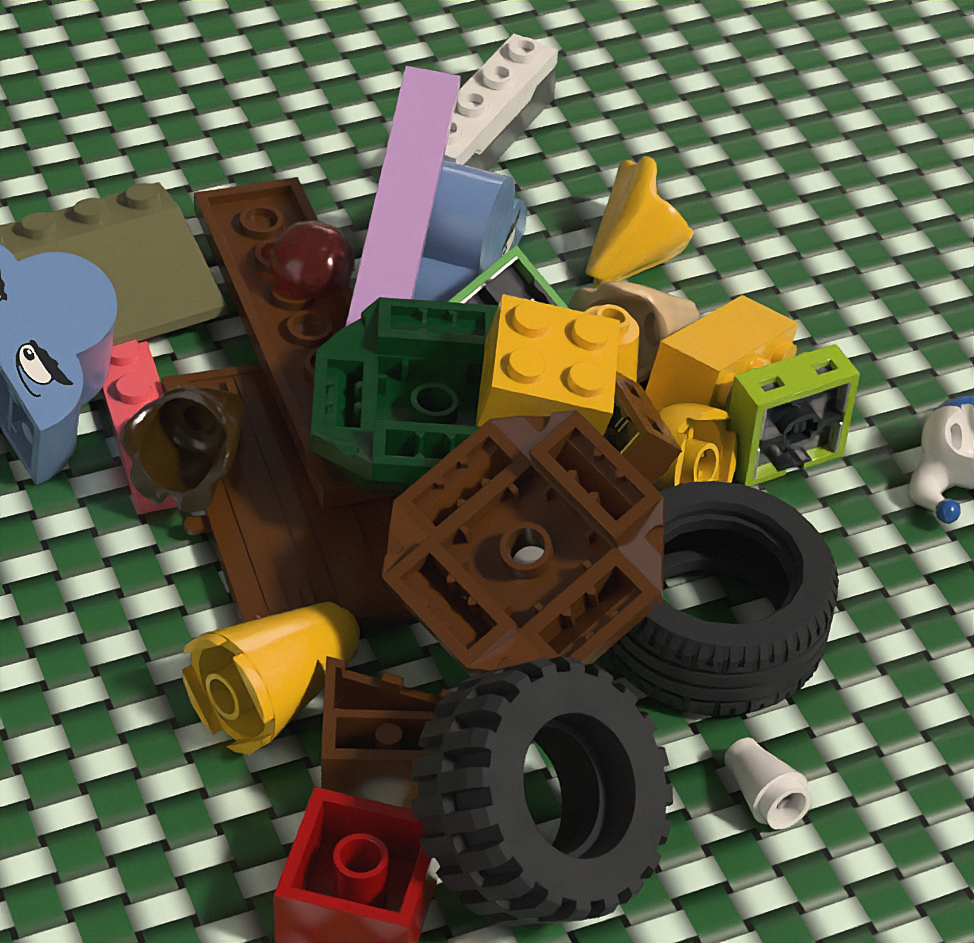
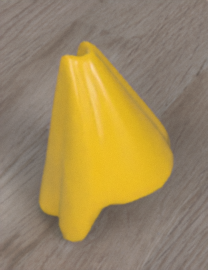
[585,156,694,289]

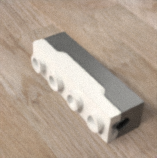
[444,34,558,171]

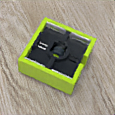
[726,344,860,487]

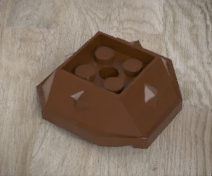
[382,410,665,676]

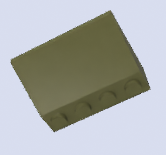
[0,182,228,347]

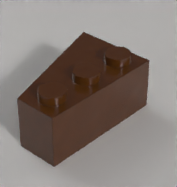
[321,656,453,809]

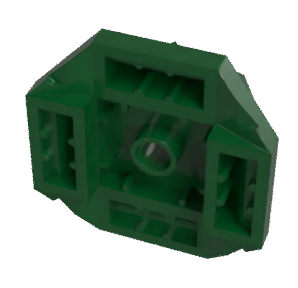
[310,297,498,495]

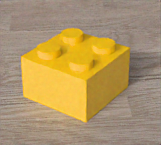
[476,294,620,436]

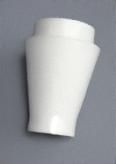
[724,738,812,829]

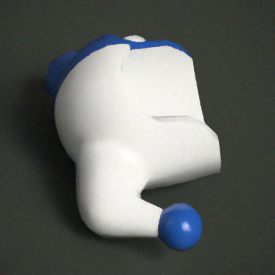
[909,395,974,524]

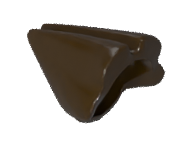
[120,386,246,513]

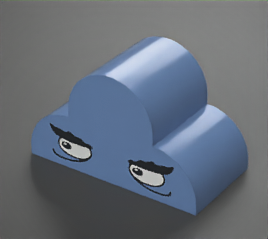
[413,160,527,302]
[0,244,117,485]

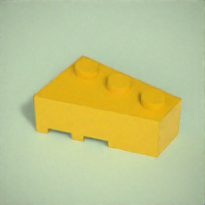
[645,295,799,427]

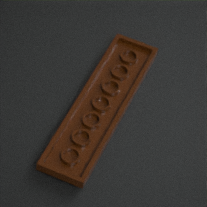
[194,177,393,509]

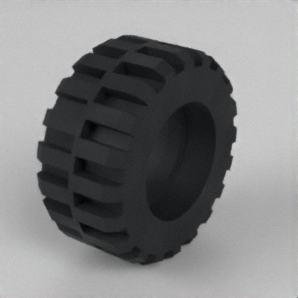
[411,656,673,927]

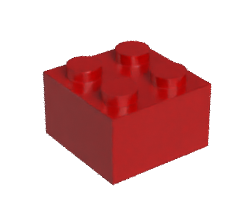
[274,787,440,943]

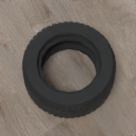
[606,481,839,716]

